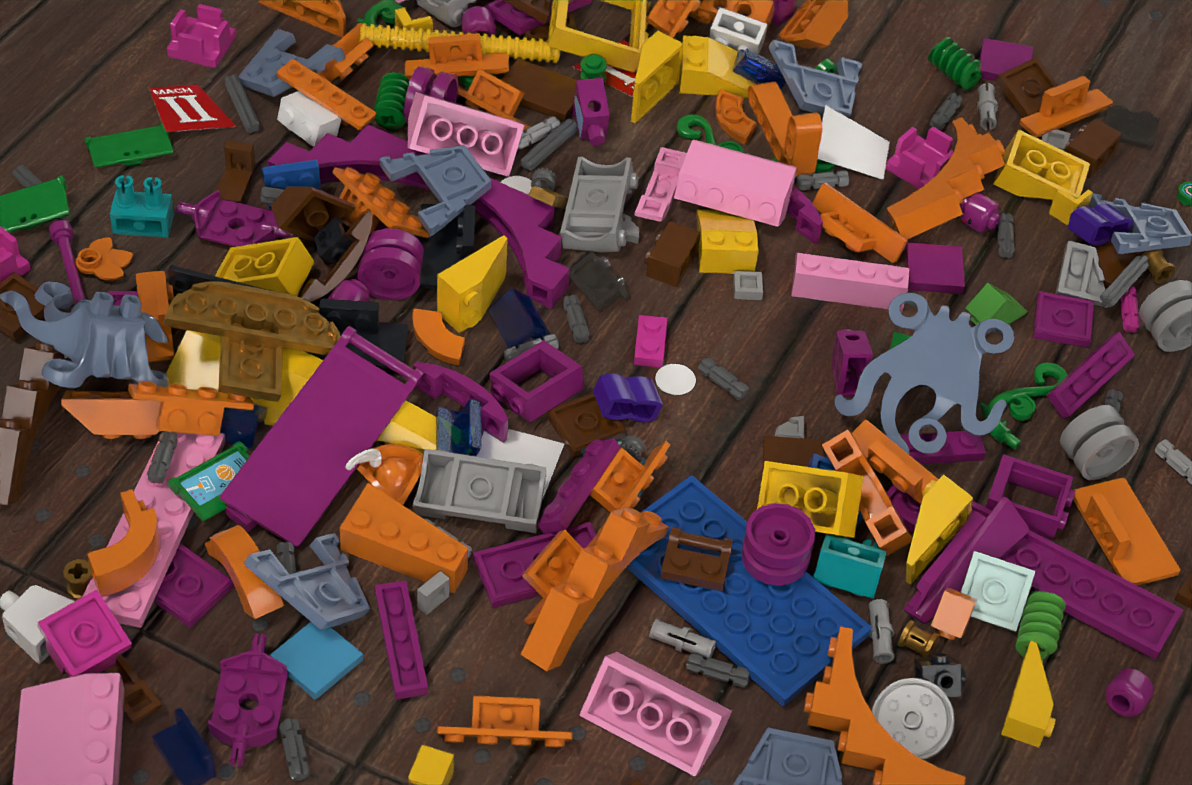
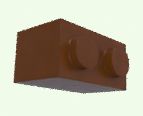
[1063,119,1122,179]
[644,221,701,287]

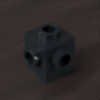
[314,217,353,265]
[914,653,966,701]

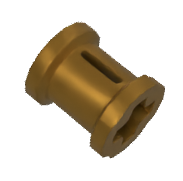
[1142,249,1176,284]
[63,559,92,601]
[898,620,940,658]

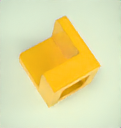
[395,8,433,32]
[1049,189,1093,225]
[408,745,454,785]

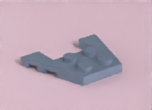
[238,29,346,97]
[769,40,862,118]
[379,145,491,236]
[1090,194,1192,254]
[244,533,370,630]
[734,728,842,785]

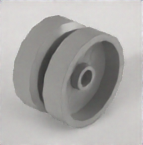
[1139,280,1192,352]
[1059,405,1139,480]

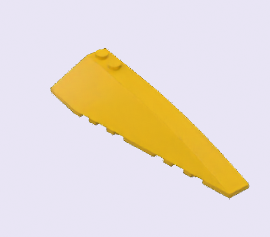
[166,330,465,453]

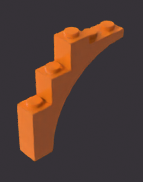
[886,117,1005,239]
[520,507,669,671]
[803,626,966,785]

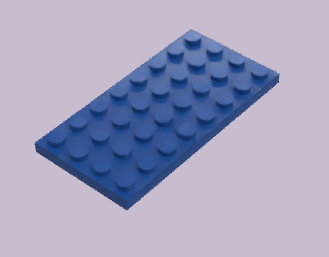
[626,475,872,707]

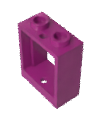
[490,340,584,422]
[986,454,1075,540]

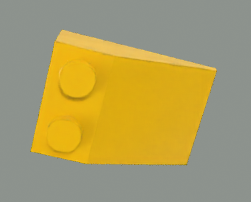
[631,31,683,123]
[680,36,757,98]
[993,129,1090,200]
[697,209,758,274]
[437,235,508,333]
[215,237,315,296]
[757,461,864,538]
[906,474,973,585]

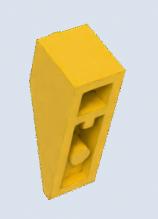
[1001,641,1056,748]

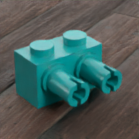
[110,175,174,238]
[814,534,887,598]

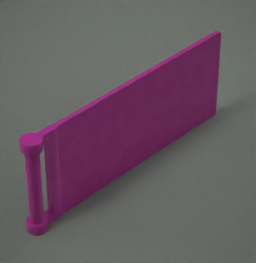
[220,326,425,548]

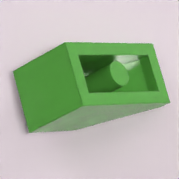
[966,283,1028,325]

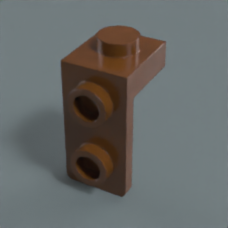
[216,140,256,203]

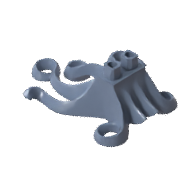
[0,282,170,388]
[834,293,1014,454]

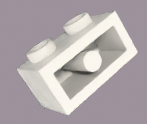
[710,8,767,60]
[277,91,341,147]

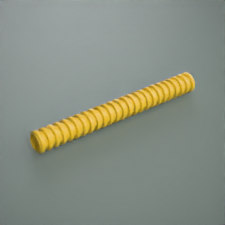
[360,23,560,63]

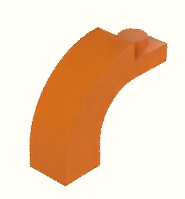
[87,489,160,597]
[204,525,284,619]

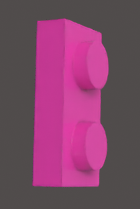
[634,315,667,368]

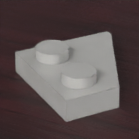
[1055,241,1108,308]

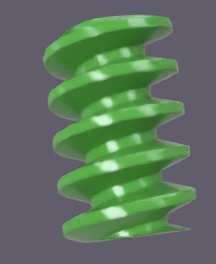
[1015,591,1066,660]

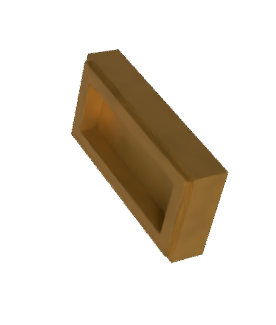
[528,186,568,209]

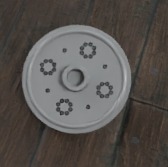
[872,678,955,760]

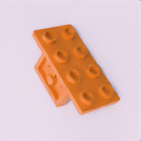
[332,167,430,238]
[1073,478,1180,586]

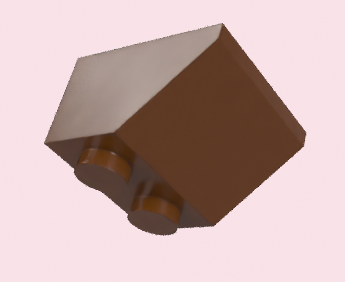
[271,187,356,242]

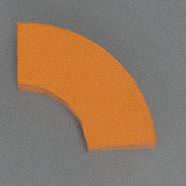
[715,90,757,145]
[413,308,465,366]

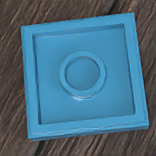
[270,622,363,700]

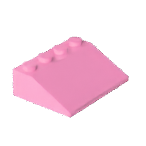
[13,673,125,785]

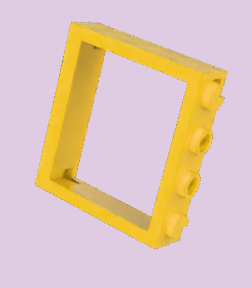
[547,0,650,73]

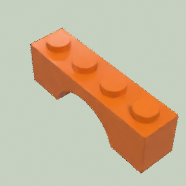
[822,430,913,556]

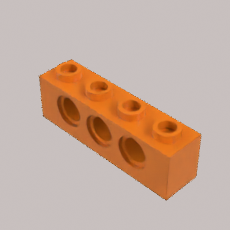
[688,0,774,33]

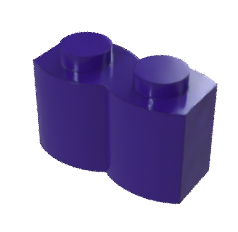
[1067,203,1133,246]
[593,374,663,422]

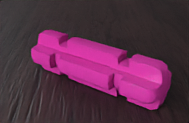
[1120,286,1140,333]

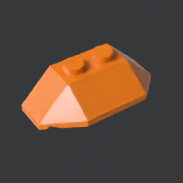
[258,0,346,37]
[778,0,848,49]
[61,391,161,439]

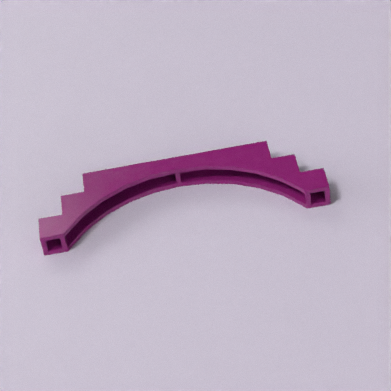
[268,124,570,309]

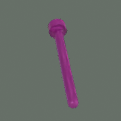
[49,220,86,305]

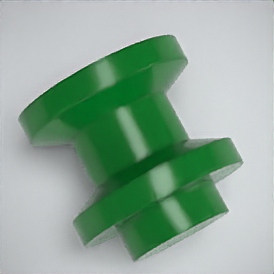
[581,54,606,83]

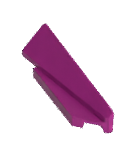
[903,496,1029,624]

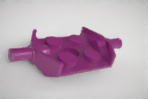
[176,190,296,247]
[208,634,288,767]

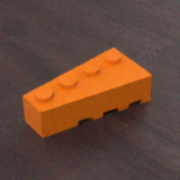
[340,483,468,594]

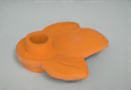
[76,237,133,280]

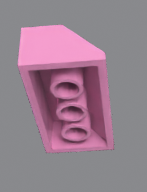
[408,92,524,177]
[674,140,797,227]
[791,253,909,311]
[579,652,732,776]

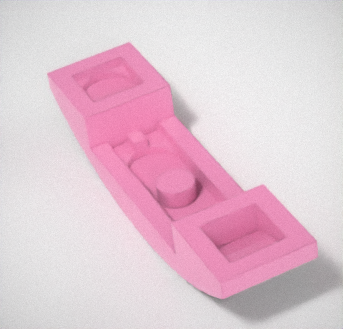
[635,147,687,222]

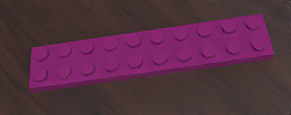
[887,484,1183,660]

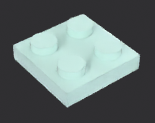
[961,551,1035,632]

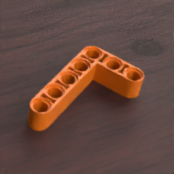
[748,82,823,179]

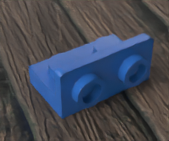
[262,159,321,210]

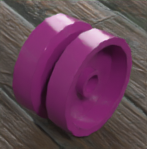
[404,66,458,123]
[358,228,424,301]
[741,503,815,585]

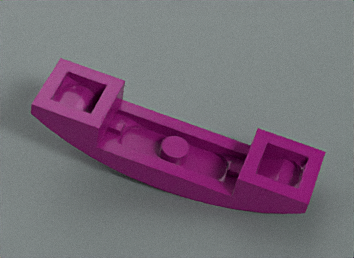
[787,186,822,244]
[413,362,508,443]

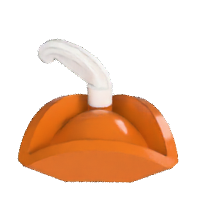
[346,444,424,505]

